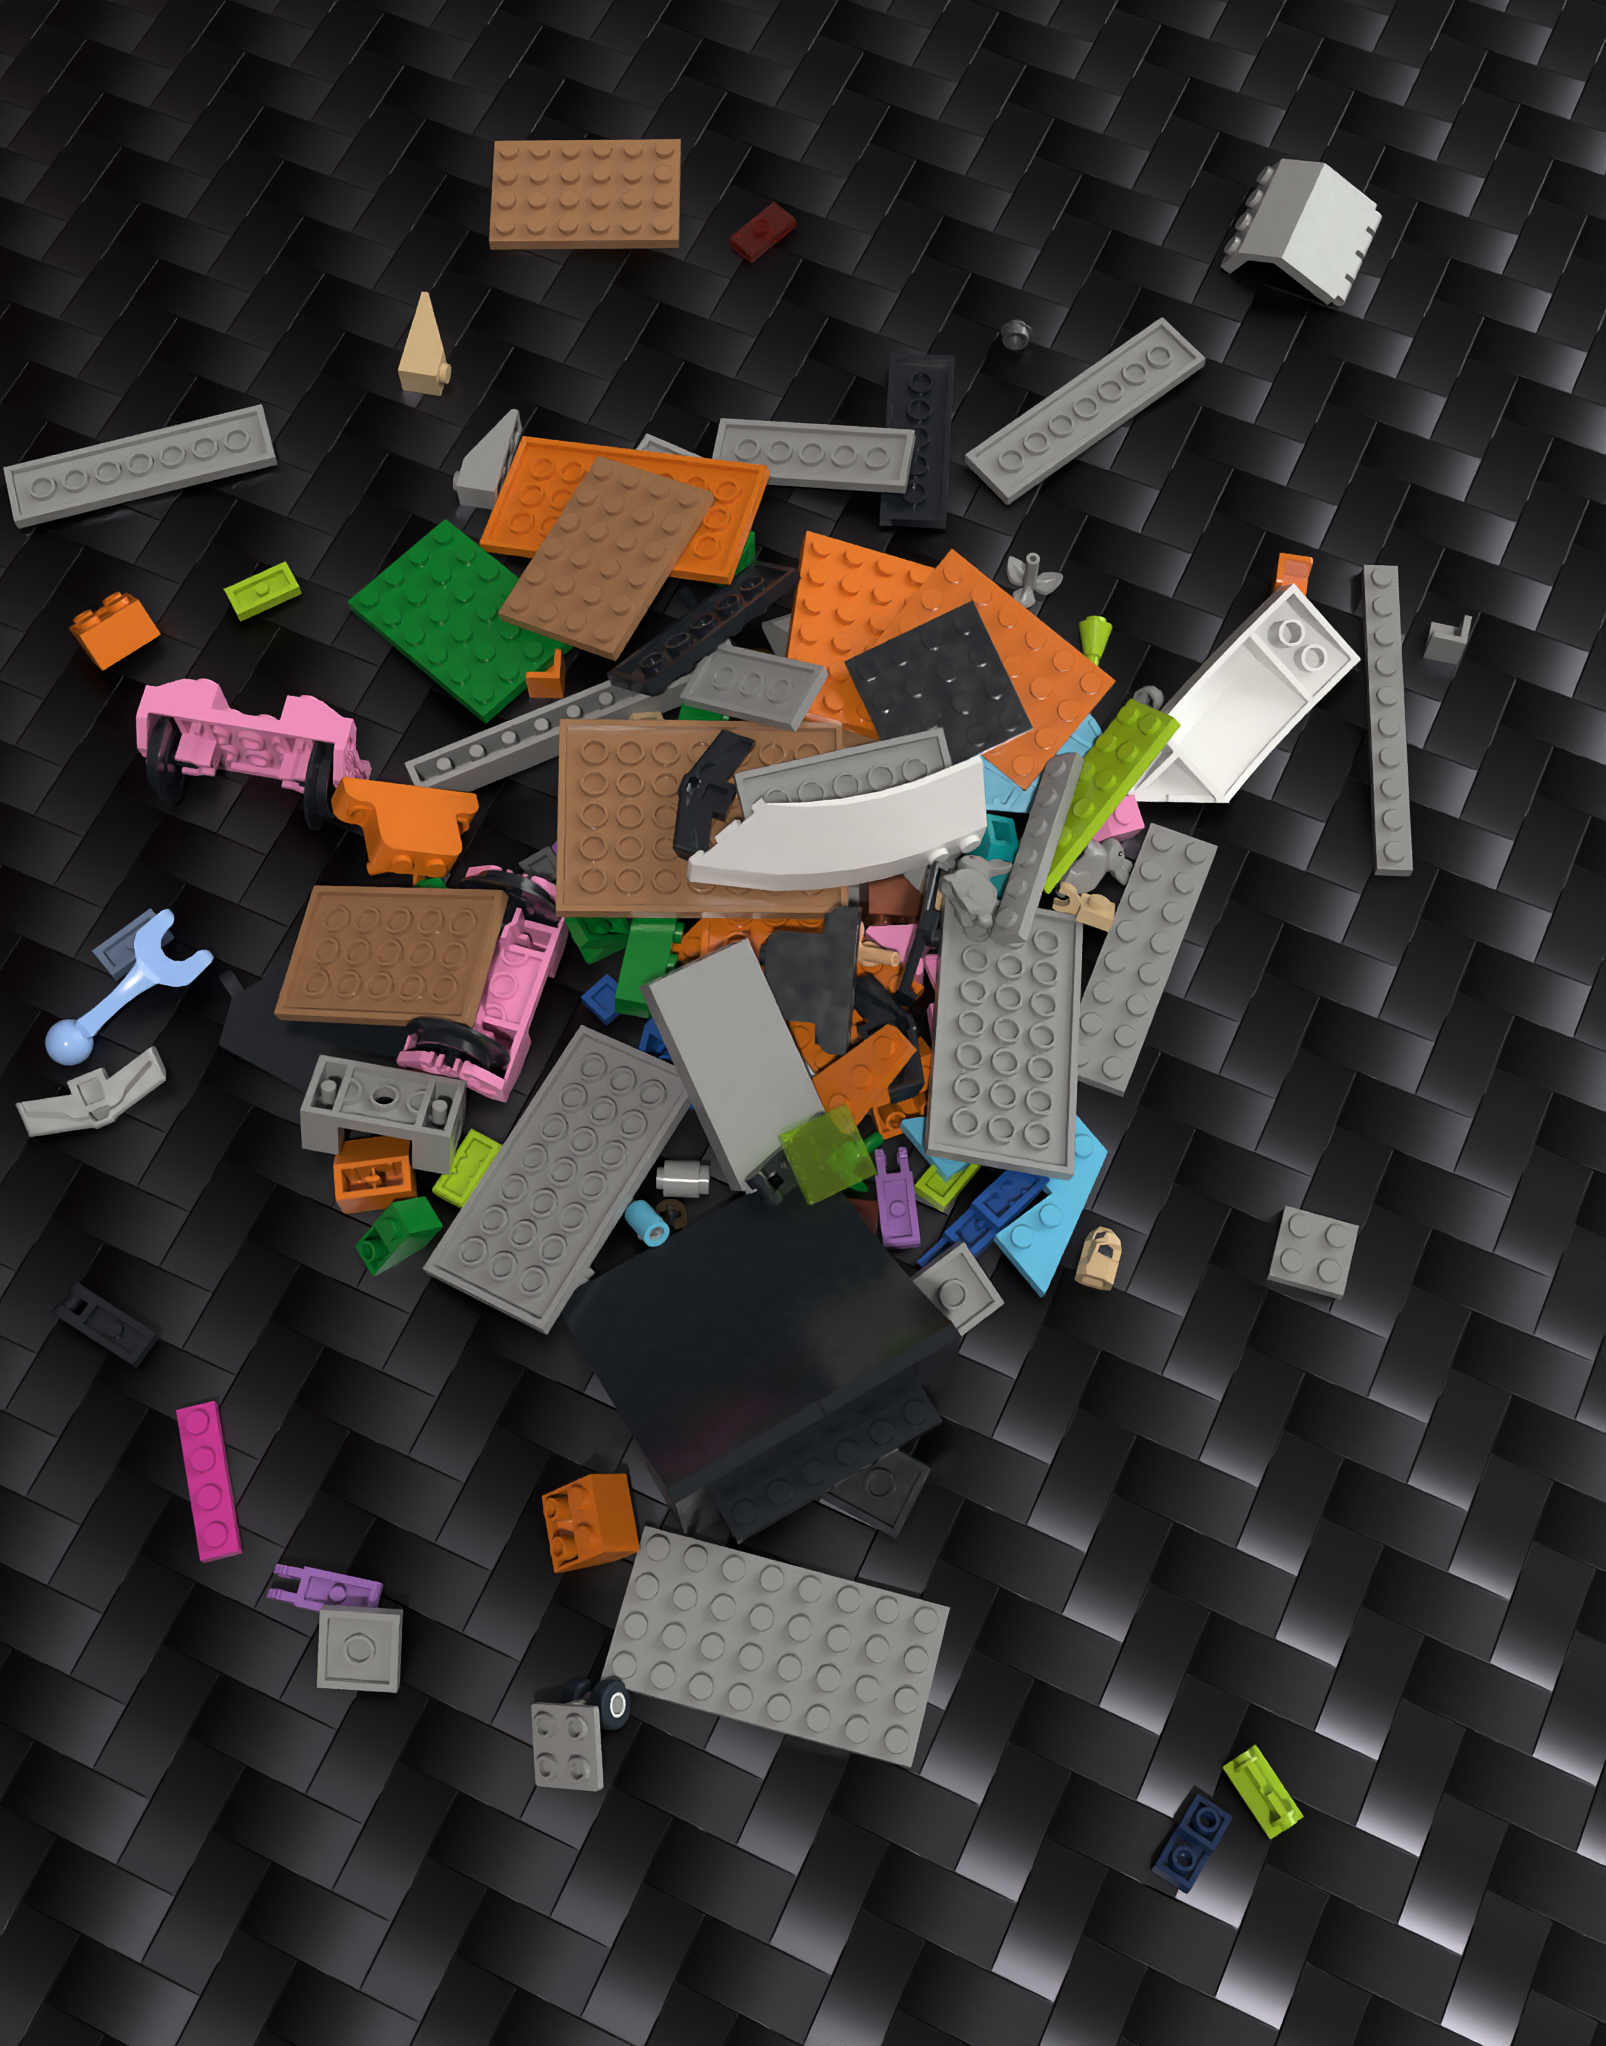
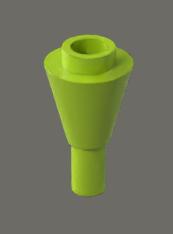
[1078,616,1112,666]

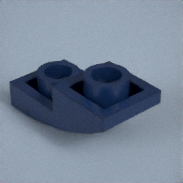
[1151,1793,1233,1894]

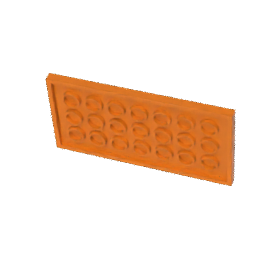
[479,436,770,585]

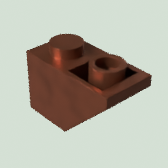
[859,875,938,926]

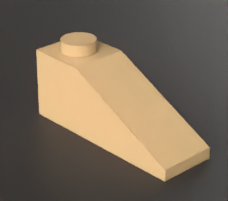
[398,292,451,396]

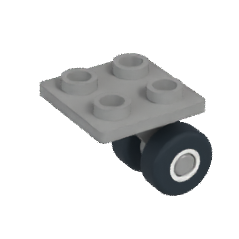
[531,1678,631,1791]

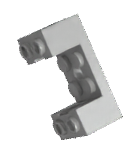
[300,1055,467,1175]

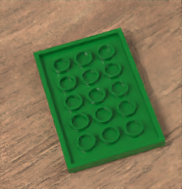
[347,519,574,724]

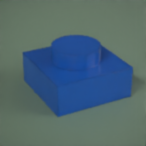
[581,974,621,1026]

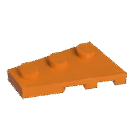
[811,1024,917,1135]

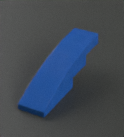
[915,1170,1050,1271]

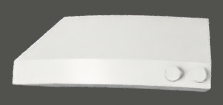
[1127,583,1361,803]
[686,756,987,891]

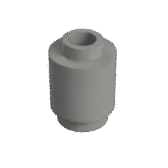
[656,1160,710,1198]

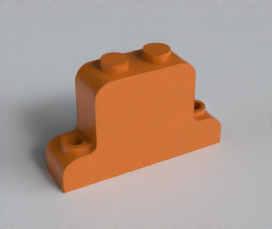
[331,777,479,878]

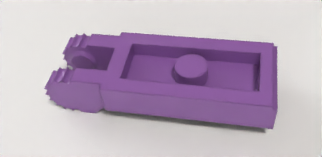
[875,1146,921,1250]
[267,1564,383,1613]

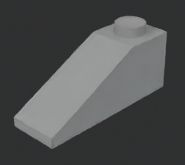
[453,409,522,510]

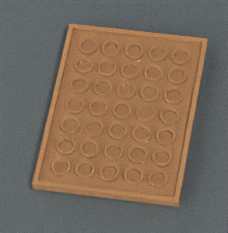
[556,719,848,919]

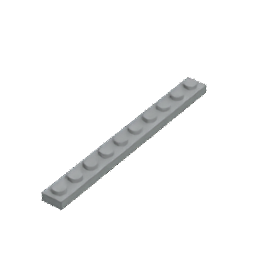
[1361,565,1413,876]

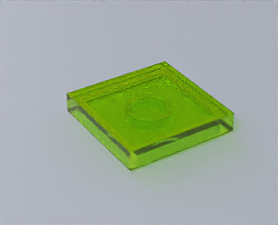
[777,1104,877,1205]

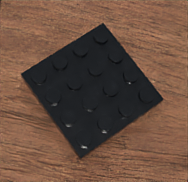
[844,600,1033,766]

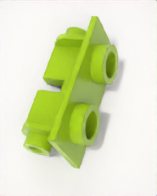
[1222,1745,1304,1839]

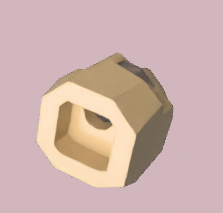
[1074,1226,1122,1291]

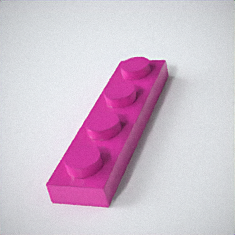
[176,1401,242,1563]

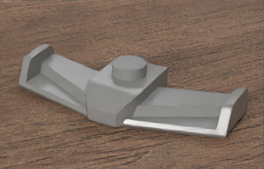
[15,1046,166,1137]

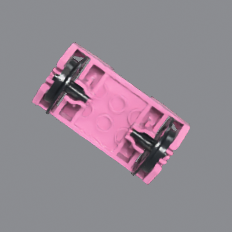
[136,678,372,831]
[396,865,569,1103]

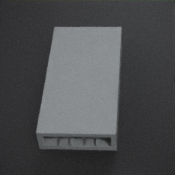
[639,938,828,1194]

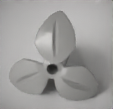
[1006,553,1063,608]

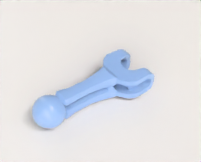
[45,909,214,1066]

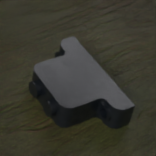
[759,906,862,1055]

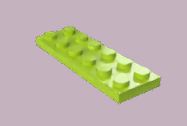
[1018,698,1181,894]

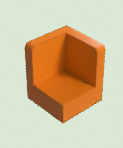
[1270,553,1313,596]
[526,649,566,698]

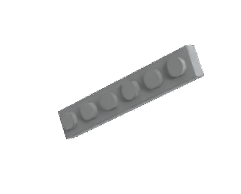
[990,752,1084,945]

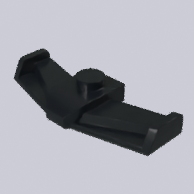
[672,729,756,861]
[893,861,950,1007]
[854,973,925,1104]

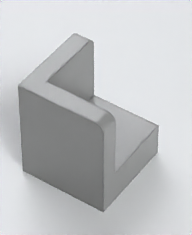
[1423,615,1472,665]

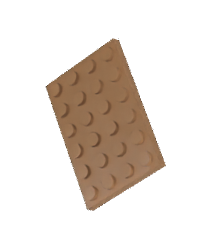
[489,139,681,250]
[498,456,715,661]
[274,885,509,1029]

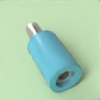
[625,1198,669,1247]

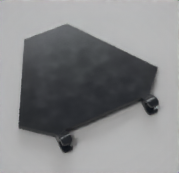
[219,963,408,1104]

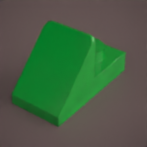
[565,917,631,964]

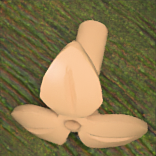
[858,921,901,967]

